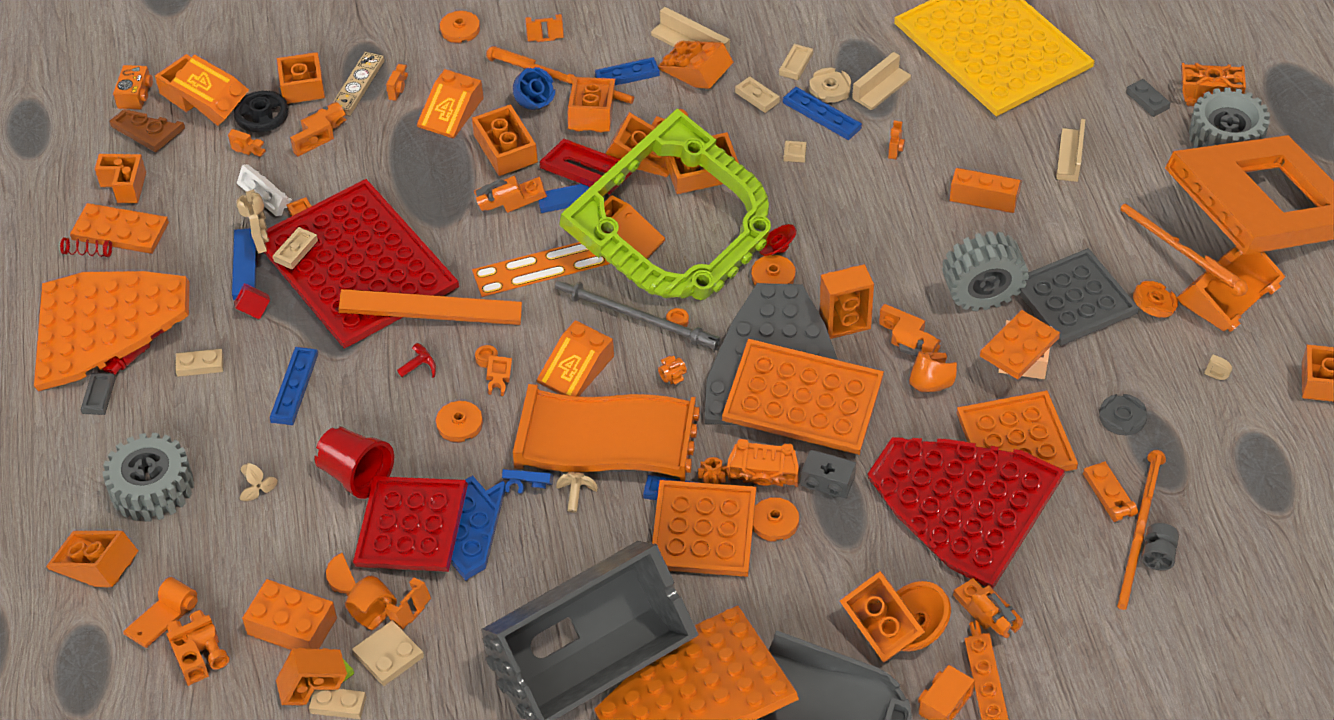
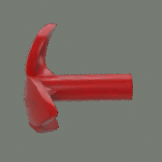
[397,343,436,378]

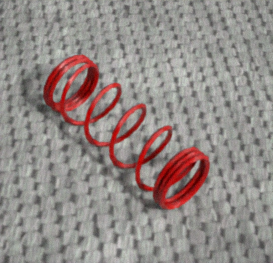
[60,237,112,257]

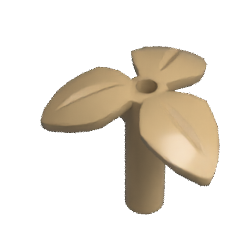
[240,463,278,501]
[556,472,598,513]

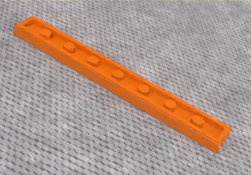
[339,289,522,325]

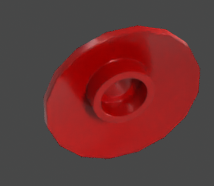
[759,224,797,256]

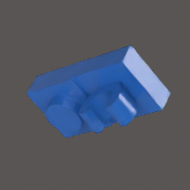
[502,469,553,494]

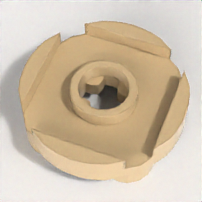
[809,68,851,104]

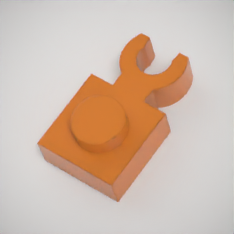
[386,64,408,101]
[888,120,905,160]
[228,129,266,157]
[486,355,512,396]

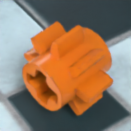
[658,355,687,385]
[698,457,728,484]

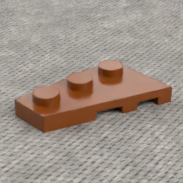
[109,109,185,152]

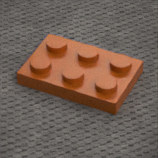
[980,310,1060,380]

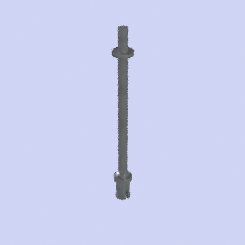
[555,280,721,351]

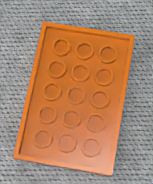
[722,339,884,455]

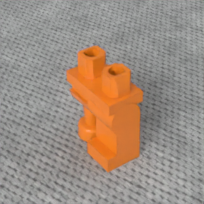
[166,610,230,686]

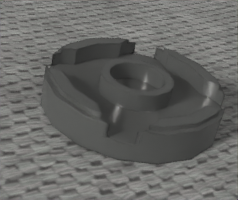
[1099,394,1147,436]

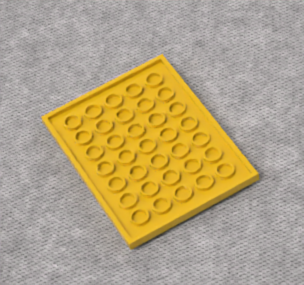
[894,0,1094,116]

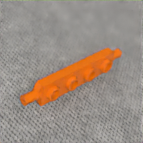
[964,621,1009,720]

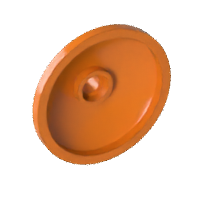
[897,581,951,651]

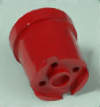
[314,426,395,499]

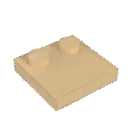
[352,620,424,687]

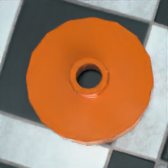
[440,11,480,43]
[751,255,795,286]
[1133,281,1178,318]
[436,401,483,442]
[753,497,799,541]

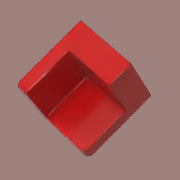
[234,283,270,319]

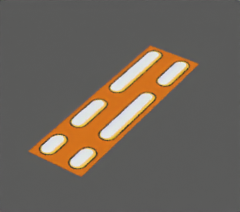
[472,242,610,297]

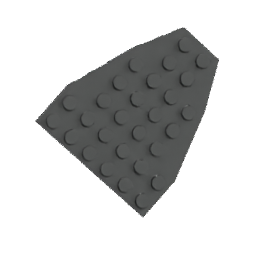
[705,283,838,425]

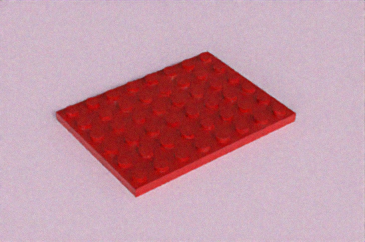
[264,179,459,349]

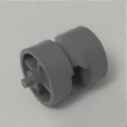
[1142,523,1179,570]

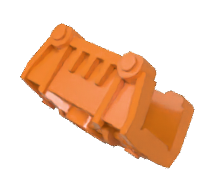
[1181,63,1246,107]
[727,439,799,487]

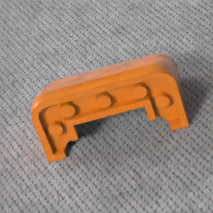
[1176,246,1286,332]

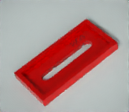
[539,139,632,194]

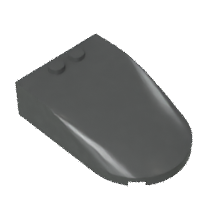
[757,630,912,720]

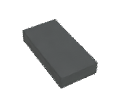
[81,373,115,415]

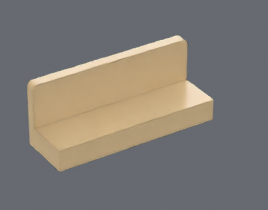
[853,52,911,110]
[1056,119,1085,182]

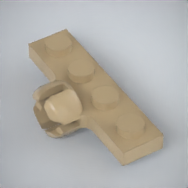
[236,189,269,254]

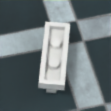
[237,164,292,216]

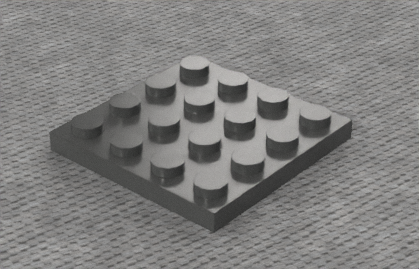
[1019,248,1139,346]

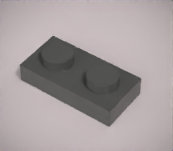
[1126,79,1171,117]

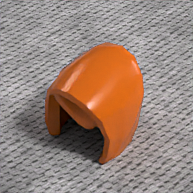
[909,351,957,392]
[345,575,397,630]

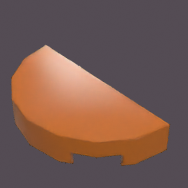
[326,553,356,596]

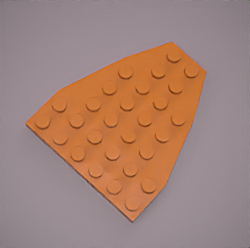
[34,271,190,391]
[594,605,799,720]

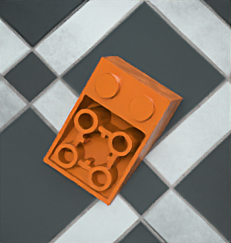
[658,40,734,89]
[603,195,665,259]

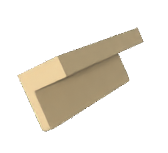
[651,7,730,54]

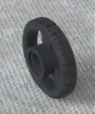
[234,90,289,133]

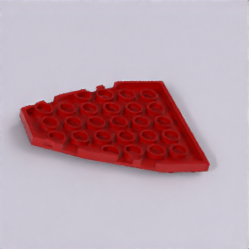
[868,437,1065,589]

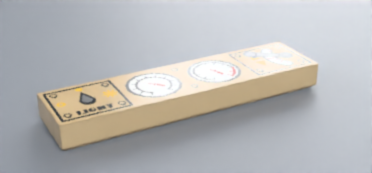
[333,52,384,116]

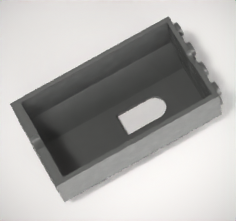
[481,541,699,720]

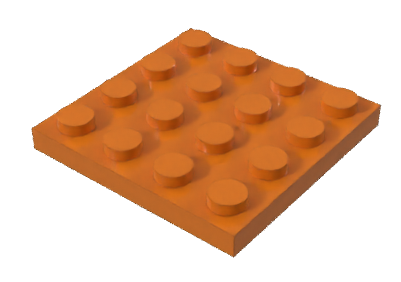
[956,390,1078,471]
[652,480,756,577]

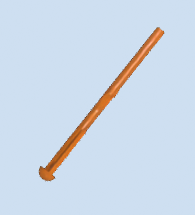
[486,46,634,104]
[1121,204,1248,296]
[1117,450,1166,610]

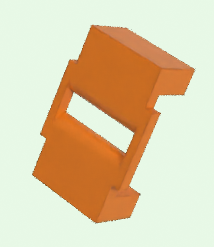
[525,14,564,42]
[385,577,431,629]

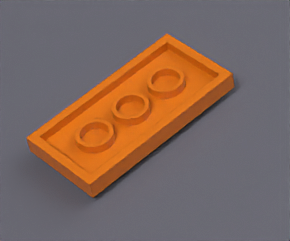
[70,203,169,254]

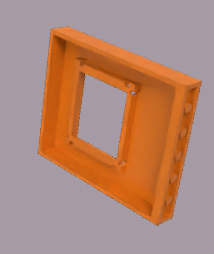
[1165,135,1334,255]

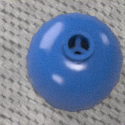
[513,67,555,110]

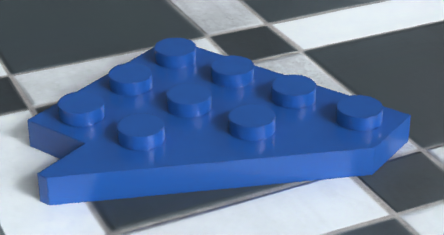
[451,475,505,581]

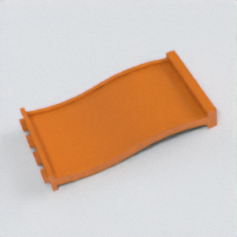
[513,384,700,482]

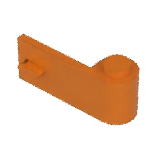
[123,577,198,648]

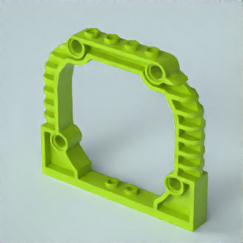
[559,108,771,300]

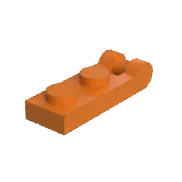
[1083,461,1138,522]

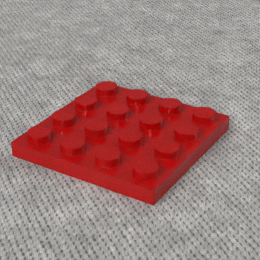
[353,476,468,572]

